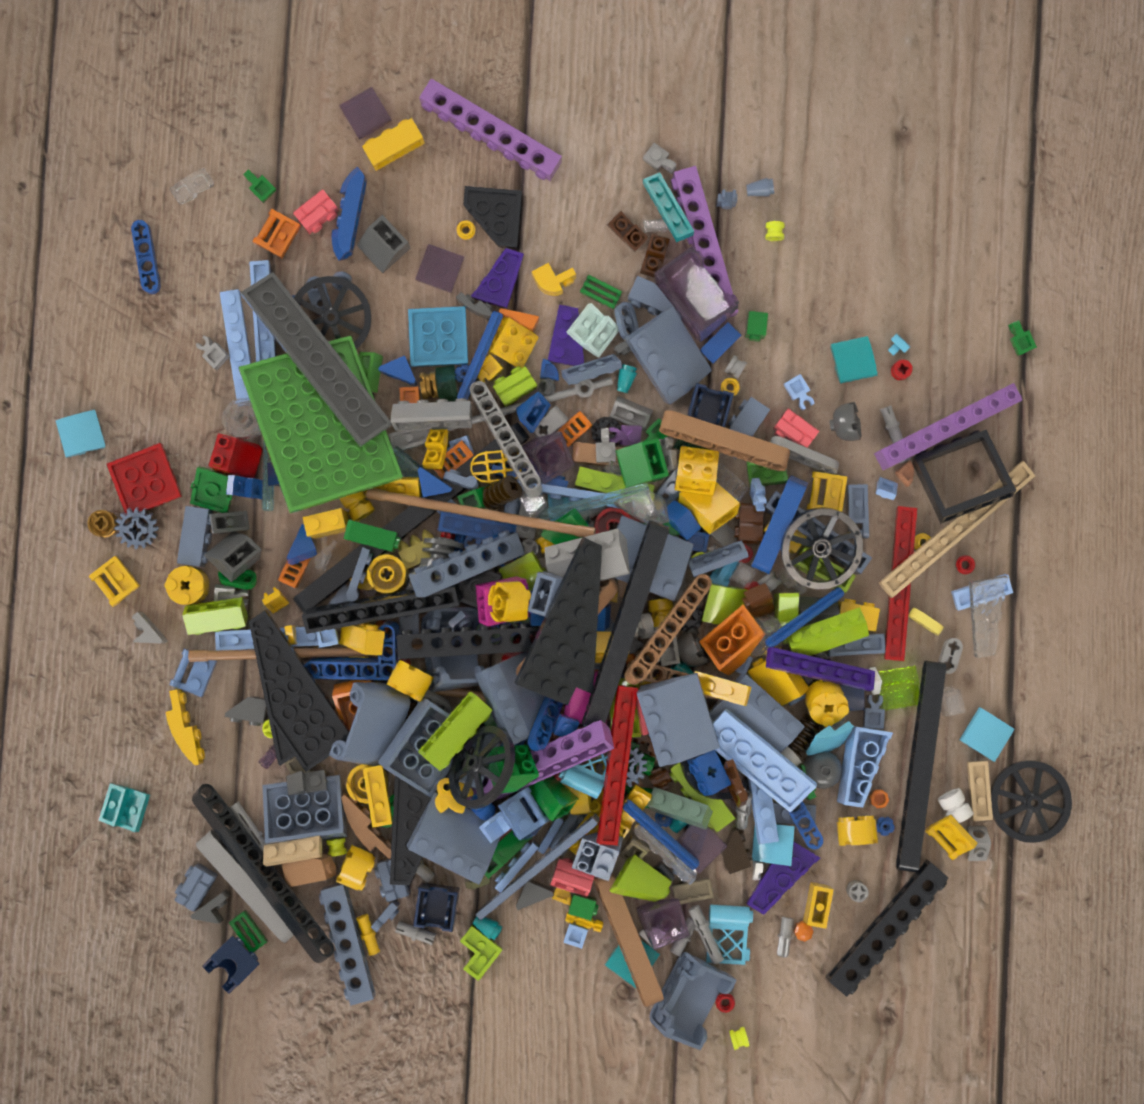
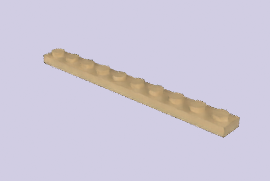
[879,461,1035,598]

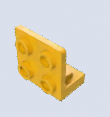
[488,317,539,368]
[674,446,719,496]

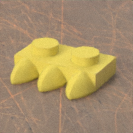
[398,529,434,570]

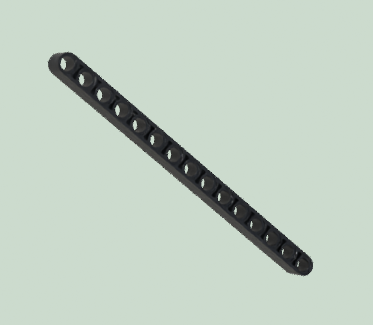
[293,422,530,613]

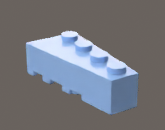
[837,726,893,808]

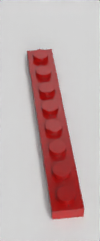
[884,506,917,661]
[597,685,638,846]

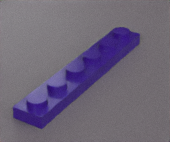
[766,647,875,691]

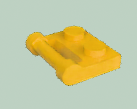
[807,472,847,512]
[89,556,140,607]
[925,814,978,860]

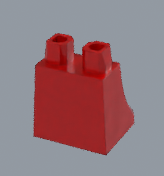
[208,433,263,478]

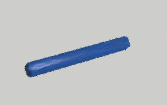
[457,311,503,400]
[765,587,844,648]
[623,800,699,870]

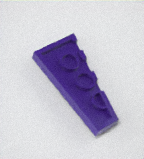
[746,841,820,915]

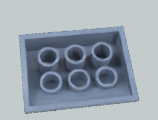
[624,306,712,405]
[614,515,694,601]
[475,652,557,744]
[636,673,720,767]
[709,674,805,753]
[378,697,454,798]
[262,775,348,845]
[406,792,501,884]

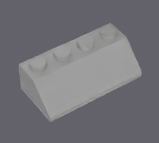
[391,398,472,431]
[545,529,630,581]

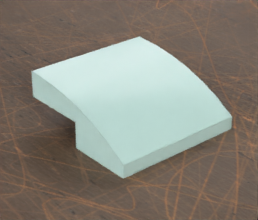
[567,303,619,357]

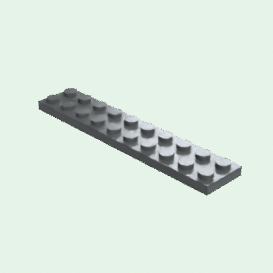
[241,272,392,447]

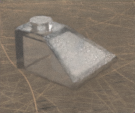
[614,490,669,524]

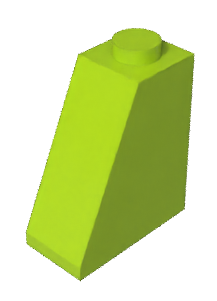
[774,593,799,644]
[609,855,672,902]

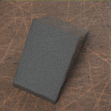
[516,879,554,911]

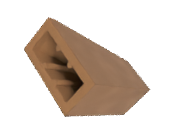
[281,853,336,887]

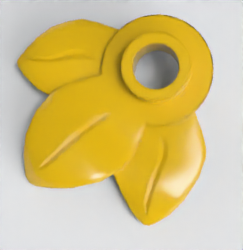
[435,778,474,813]

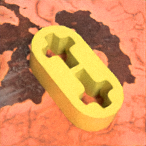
[908,607,944,636]

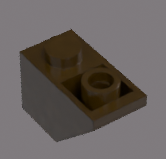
[721,827,753,874]

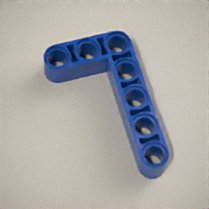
[751,475,809,574]
[305,621,400,680]

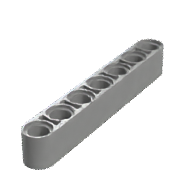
[470,381,543,497]
[196,830,294,943]

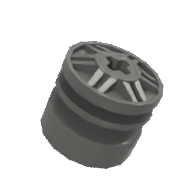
[420,537,464,575]

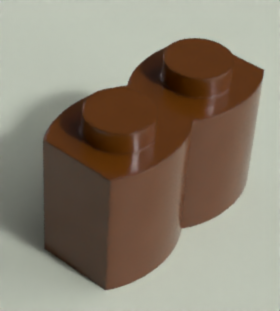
[734,503,764,545]
[742,583,775,620]

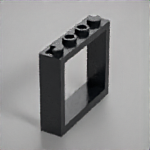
[912,430,1016,524]

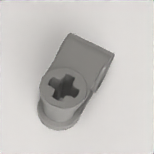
[534,406,570,441]

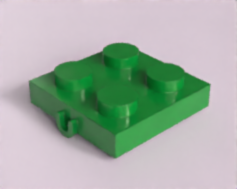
[190,466,233,513]

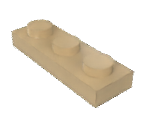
[967,760,993,821]
[263,836,322,867]

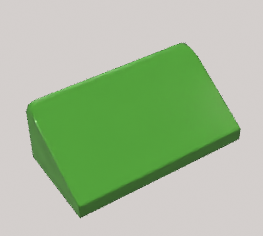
[359,352,383,393]

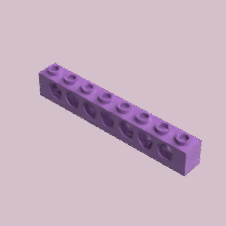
[419,79,562,181]
[671,166,738,322]
[874,383,1023,470]
[467,720,614,802]

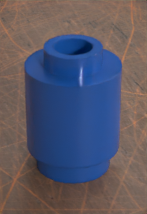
[470,794,496,821]

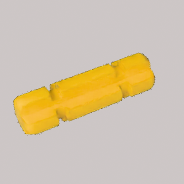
[565,912,603,932]

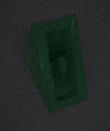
[435,365,458,402]

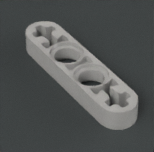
[770,436,839,475]

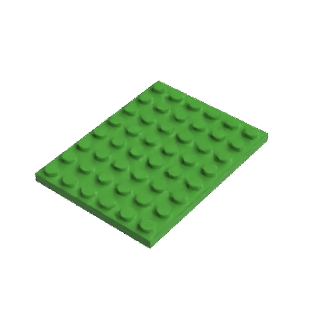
[239,335,403,514]

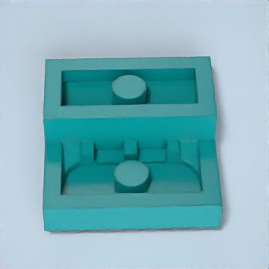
[830,336,878,384]
[98,783,150,832]
[604,940,660,988]

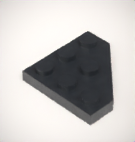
[463,186,522,249]

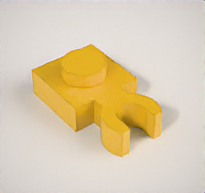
[477,354,504,383]

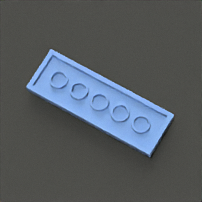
[713,708,817,812]

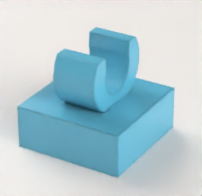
[888,333,910,356]

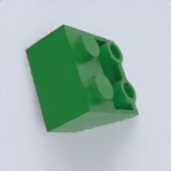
[615,438,669,488]
[487,745,539,793]

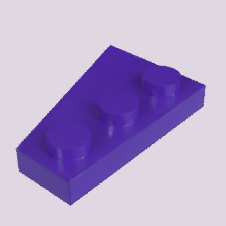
[471,248,524,309]
[548,304,584,366]

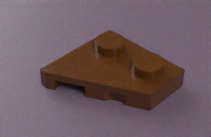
[723,759,748,808]

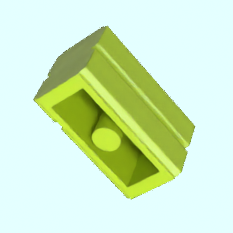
[493,366,538,407]

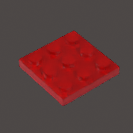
[106,443,183,518]

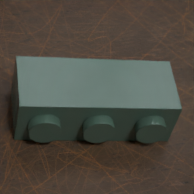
[647,787,713,830]

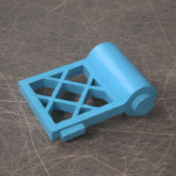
[558,754,608,799]
[706,904,753,965]

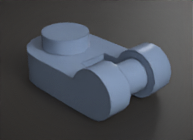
[443,469,478,490]

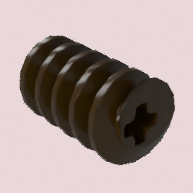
[483,475,523,510]
[788,714,826,757]

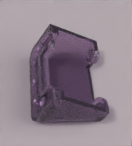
[654,246,739,342]

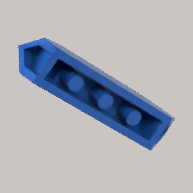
[332,167,367,261]

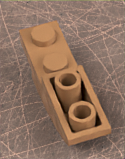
[341,792,392,859]

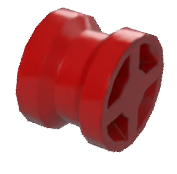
[890,359,913,381]

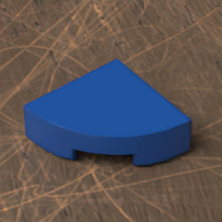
[540,359,559,381]

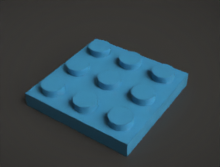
[408,306,468,367]

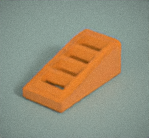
[499,308,540,332]
[551,411,592,452]
[434,440,474,480]
[278,557,312,588]

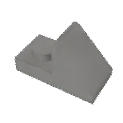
[132,612,168,643]

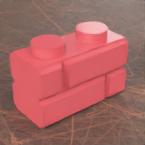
[293,189,339,234]
[773,408,819,448]
[550,858,594,897]

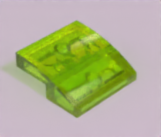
[878,665,920,711]

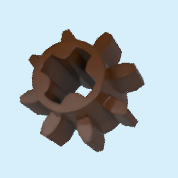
[648,767,672,790]

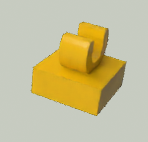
[262,587,289,614]

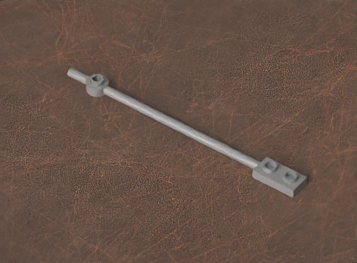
[388,377,613,453]

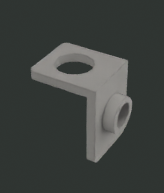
[967,826,991,861]

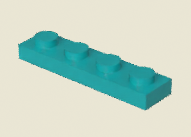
[643,172,694,243]

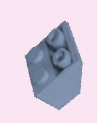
[528,572,563,616]
[572,833,624,881]

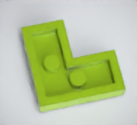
[460,925,503,981]

